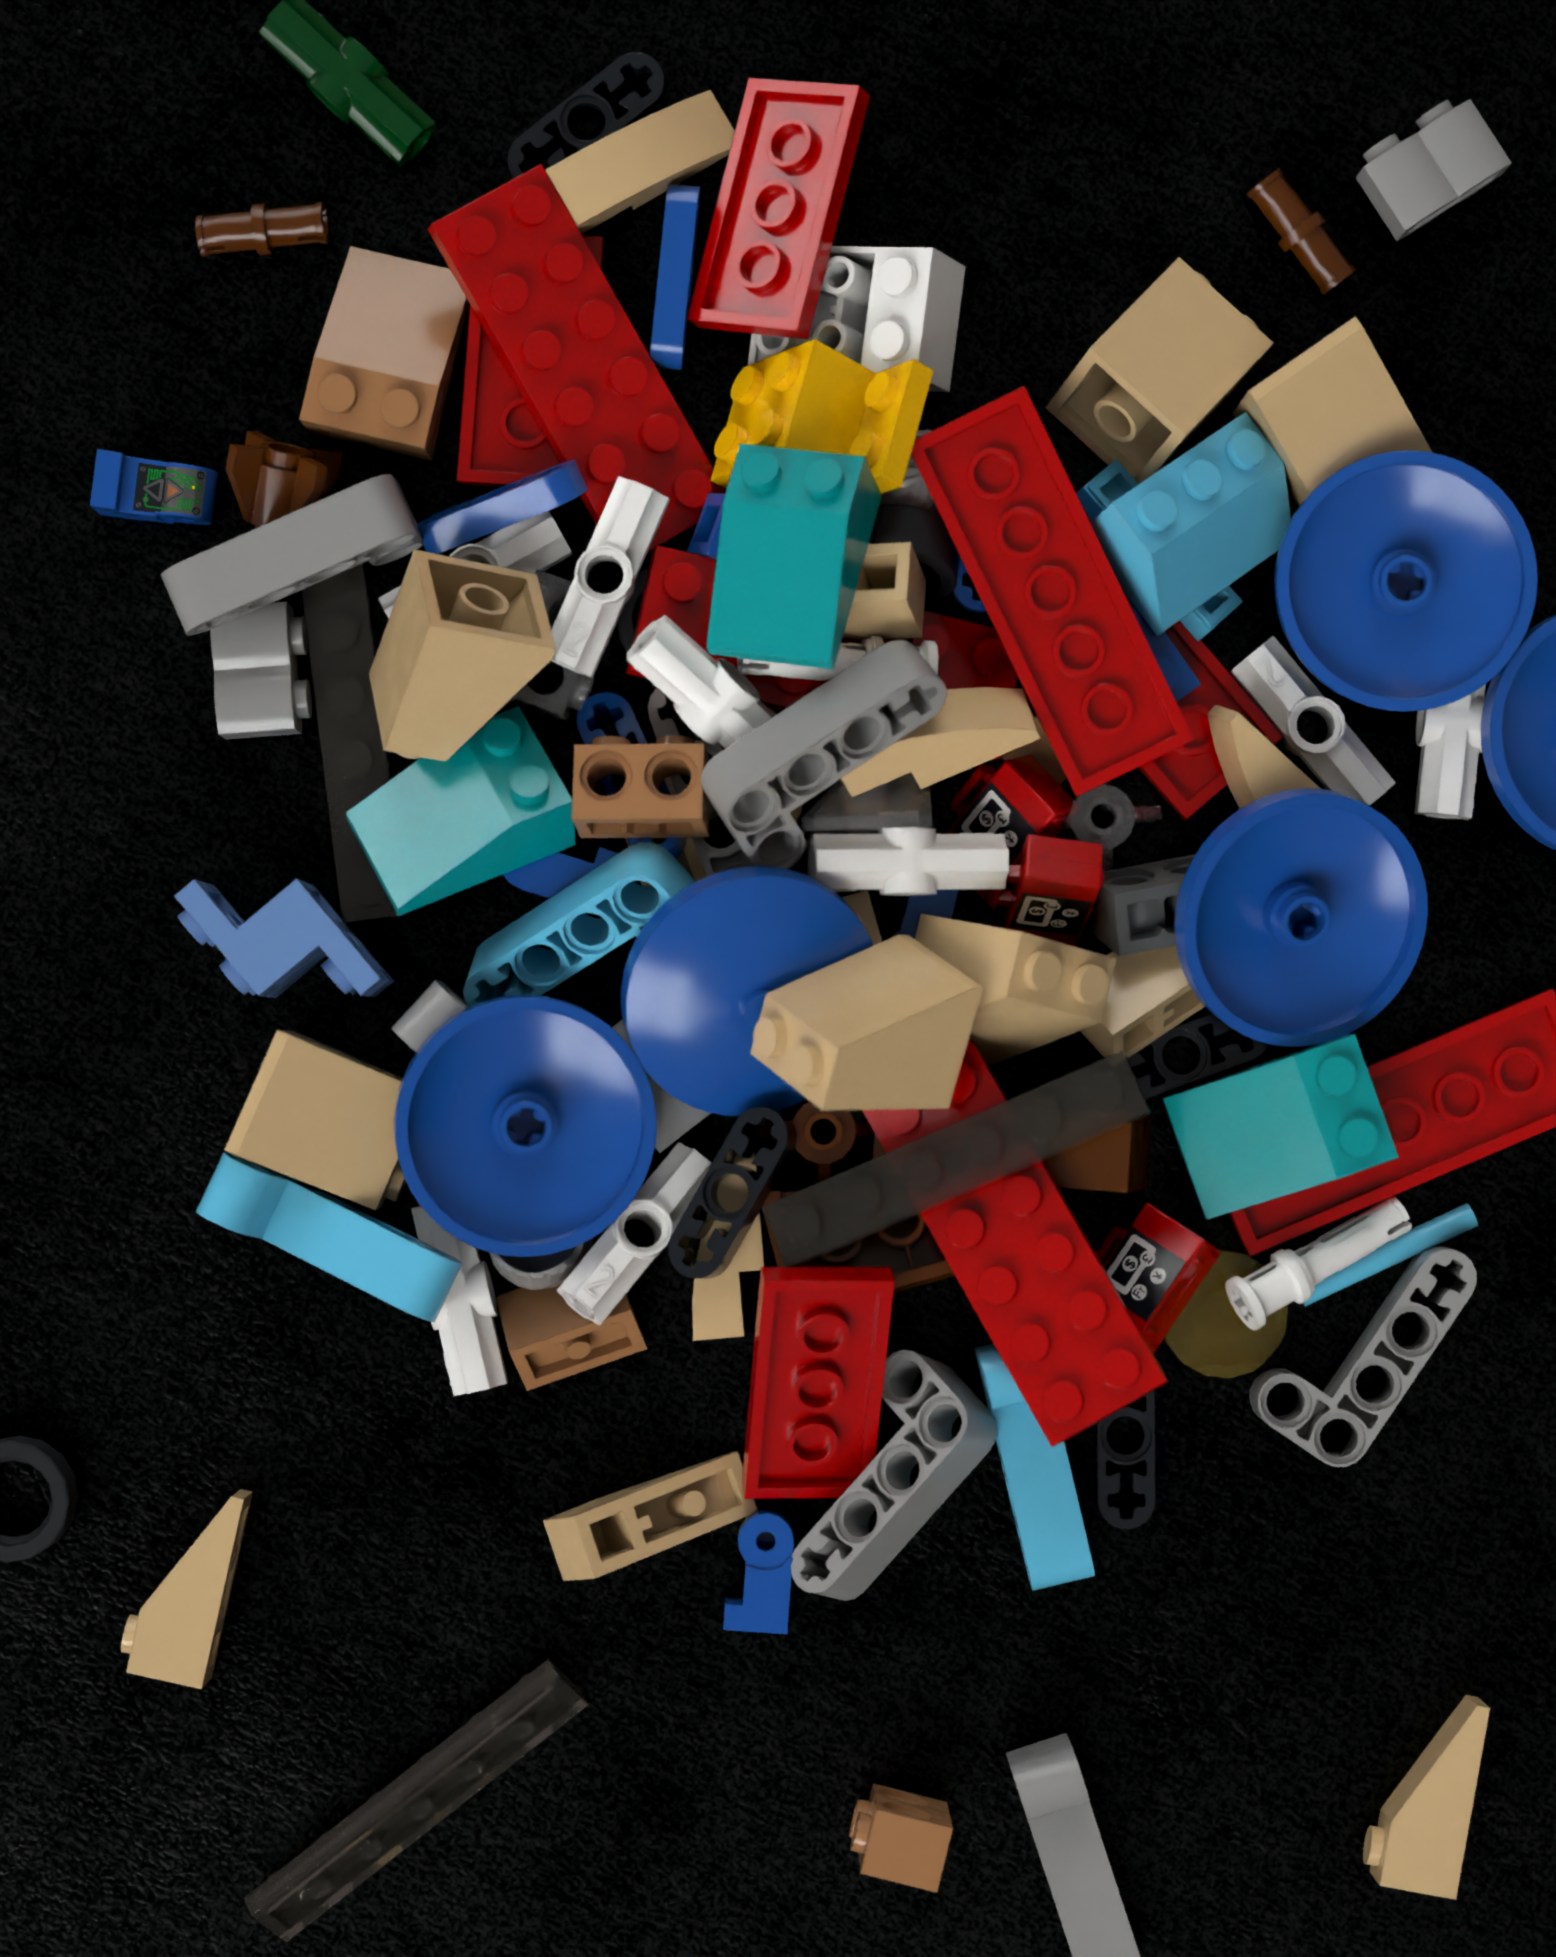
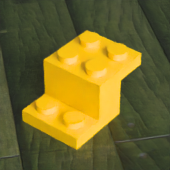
[710,339,934,494]

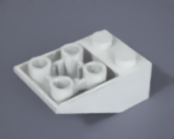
[747,246,965,392]

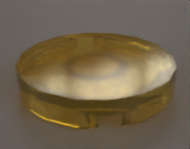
[1164,1250,1288,1378]

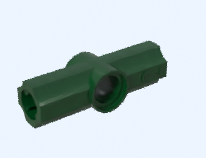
[259,0,437,167]

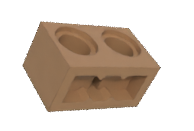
[572,735,710,838]
[849,1783,953,1893]

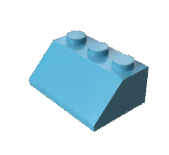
[1090,412,1291,636]

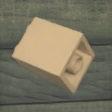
[1045,257,1273,484]
[1232,316,1433,508]
[369,550,556,762]
[915,914,1117,1065]
[750,935,983,1111]
[225,1030,406,1210]

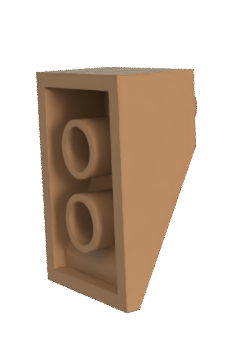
[299,246,469,461]

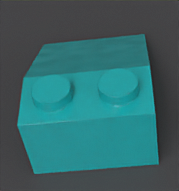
[706,444,881,670]
[346,706,576,916]
[1162,1034,1399,1220]

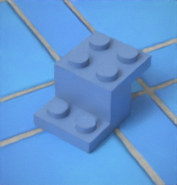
[174,878,394,998]

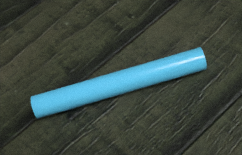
[1303,1203,1478,1307]

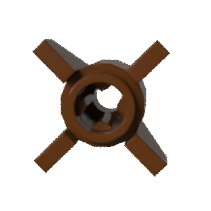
[226,431,343,529]
[759,1101,874,1190]

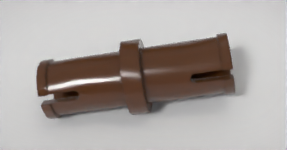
[1247,168,1356,295]
[195,202,329,257]

